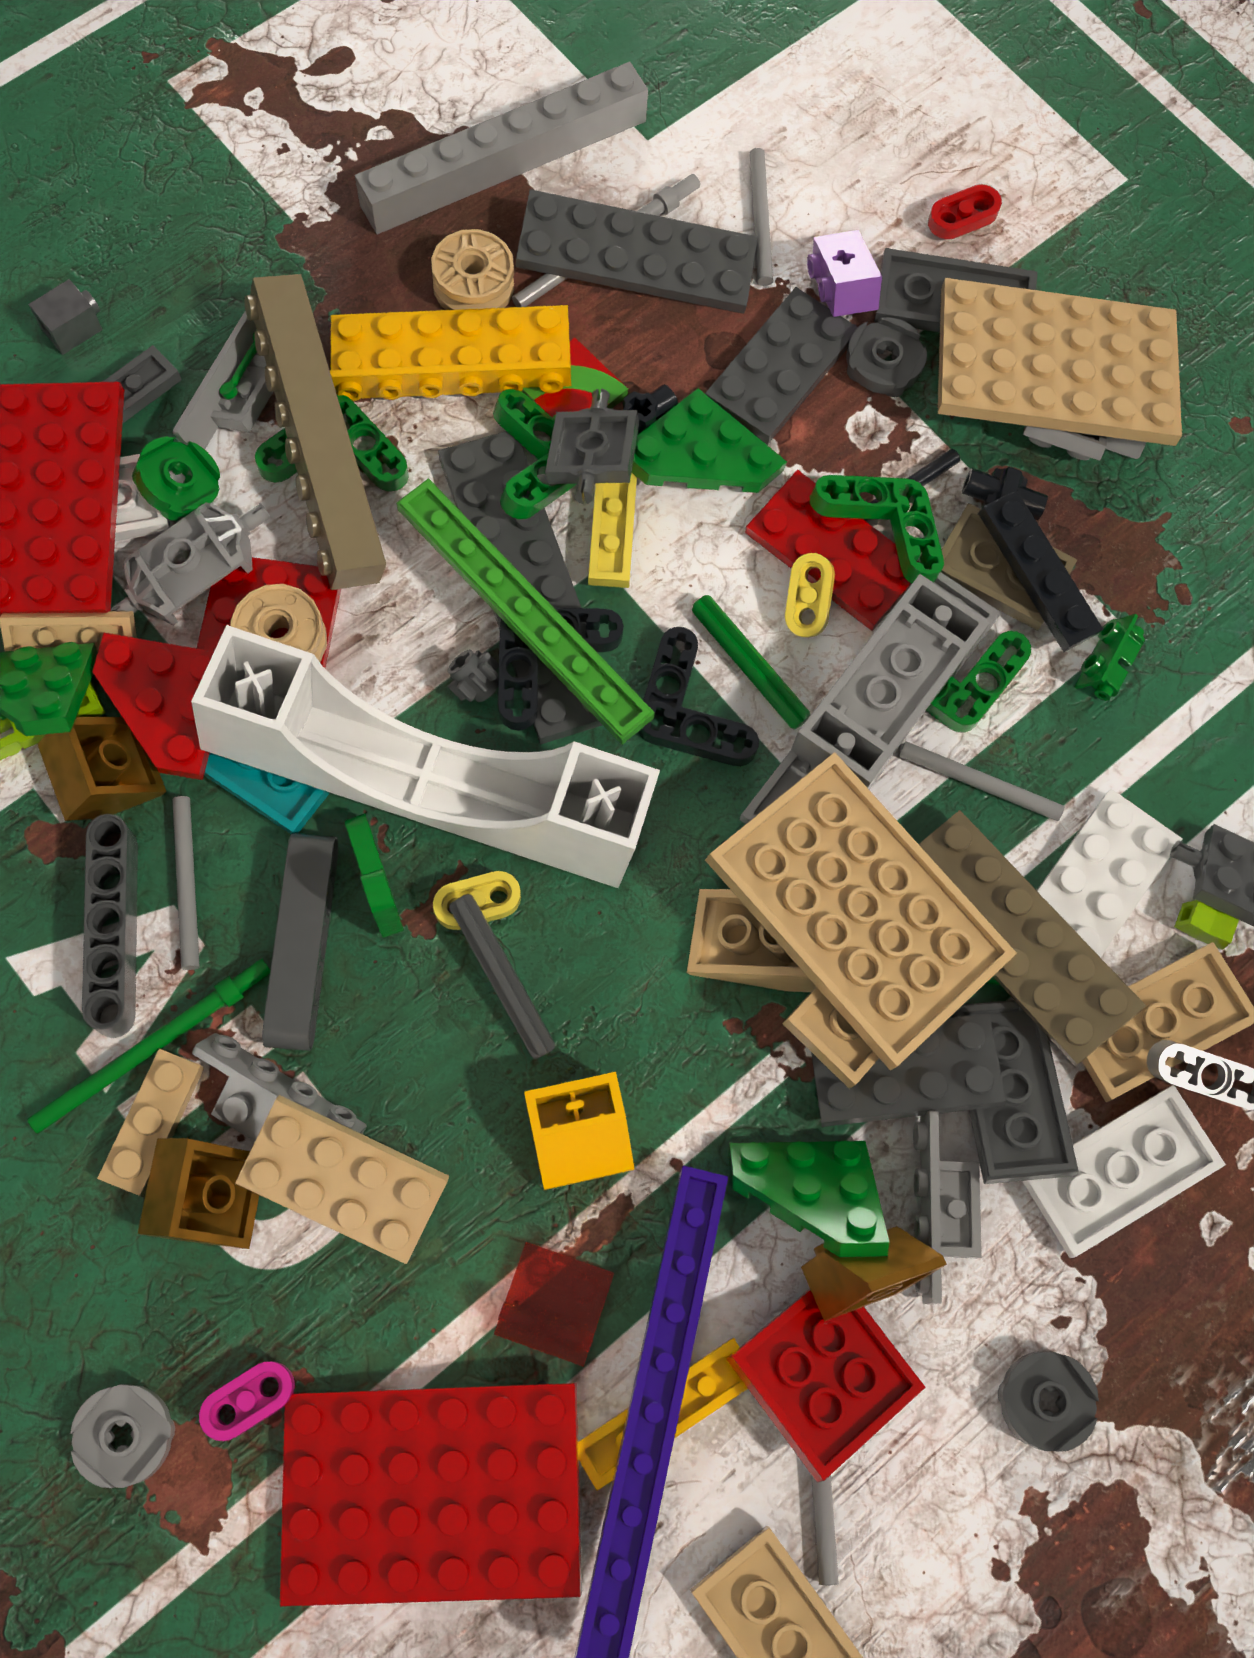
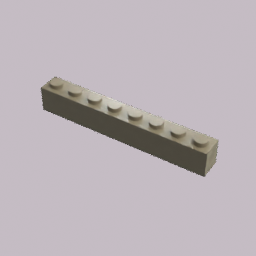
[245,274,386,590]

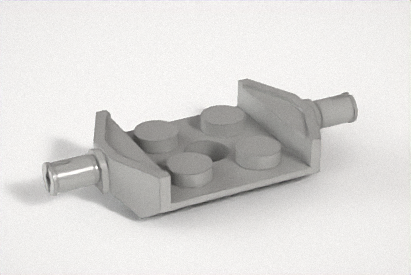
[111,502,271,626]

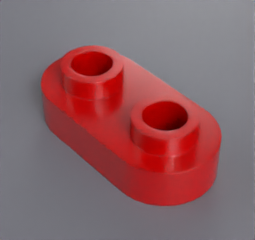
[928,184,1002,239]

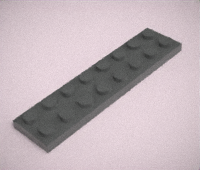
[438,431,602,745]

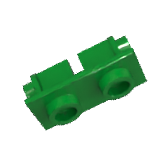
[1074,614,1145,701]

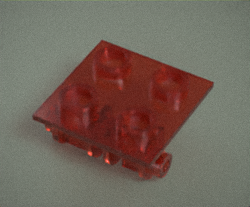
[494,1242,614,1367]

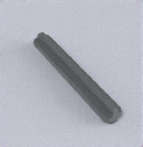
[449,894,555,1059]

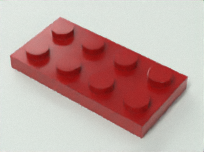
[745,469,919,631]

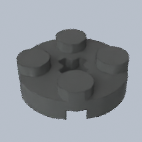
[846,317,927,397]
[998,1352,1099,1452]

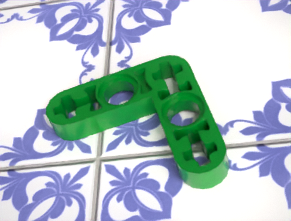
[493,389,577,519]
[255,395,409,492]
[810,475,944,584]
[926,631,1031,733]
[344,813,404,938]

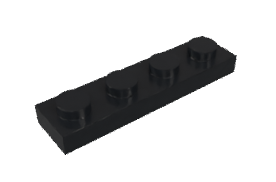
[978,490,1103,652]

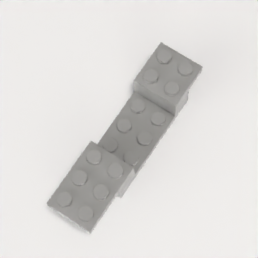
[739,572,1001,824]

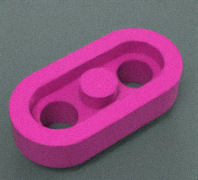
[199,1361,295,1441]

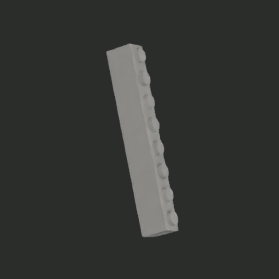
[355,62,648,234]

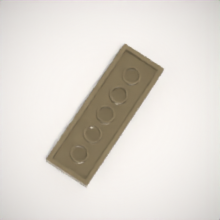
[919,810,1146,1067]

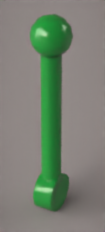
[219,332,257,400]

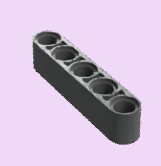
[82,814,138,1038]
[262,833,338,1051]

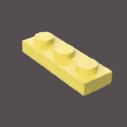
[588,473,637,588]

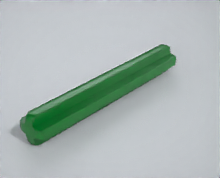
[692,595,810,729]

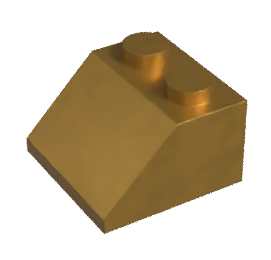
[37,717,166,821]
[138,1138,259,1249]
[801,1226,947,1321]

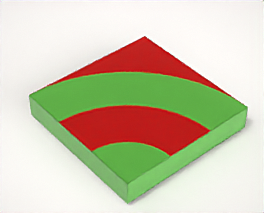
[521,337,628,420]

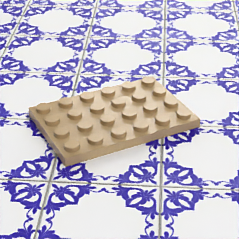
[938,278,1182,446]
[705,752,1017,1071]

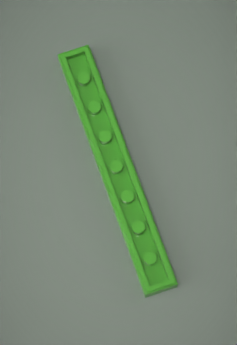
[396,478,655,745]

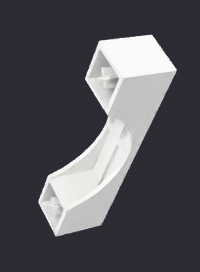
[191,625,660,888]

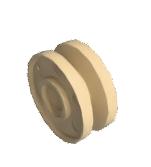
[431,229,514,310]
[231,584,327,662]

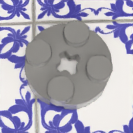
[70,1384,175,1488]

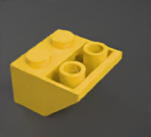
[524,1072,634,1190]

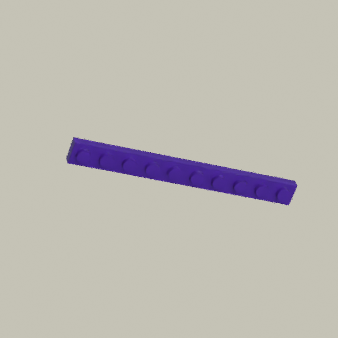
[574,1165,728,1658]

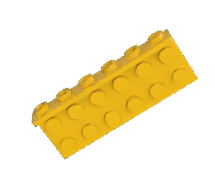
[330,305,572,401]

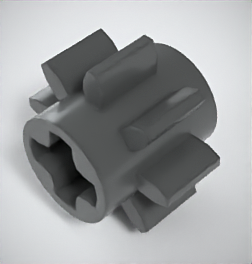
[448,650,499,702]

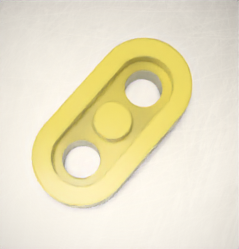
[785,553,835,638]
[433,871,521,930]

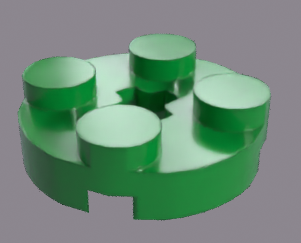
[132,436,220,521]

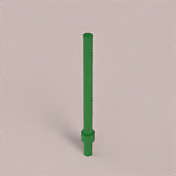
[27,958,271,1134]

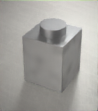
[28,279,103,355]

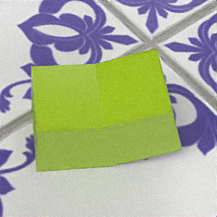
[1174,900,1239,950]

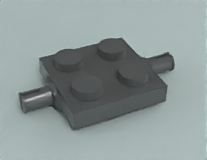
[545,389,639,504]
[1170,824,1254,926]

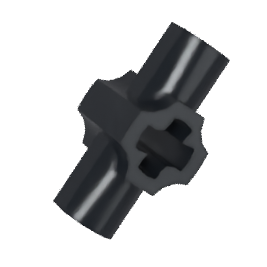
[623,384,678,435]
[962,467,1048,520]

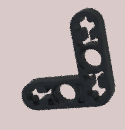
[498,608,624,731]
[639,627,759,767]

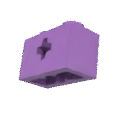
[807,230,882,317]

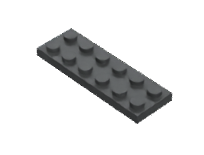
[516,189,758,314]

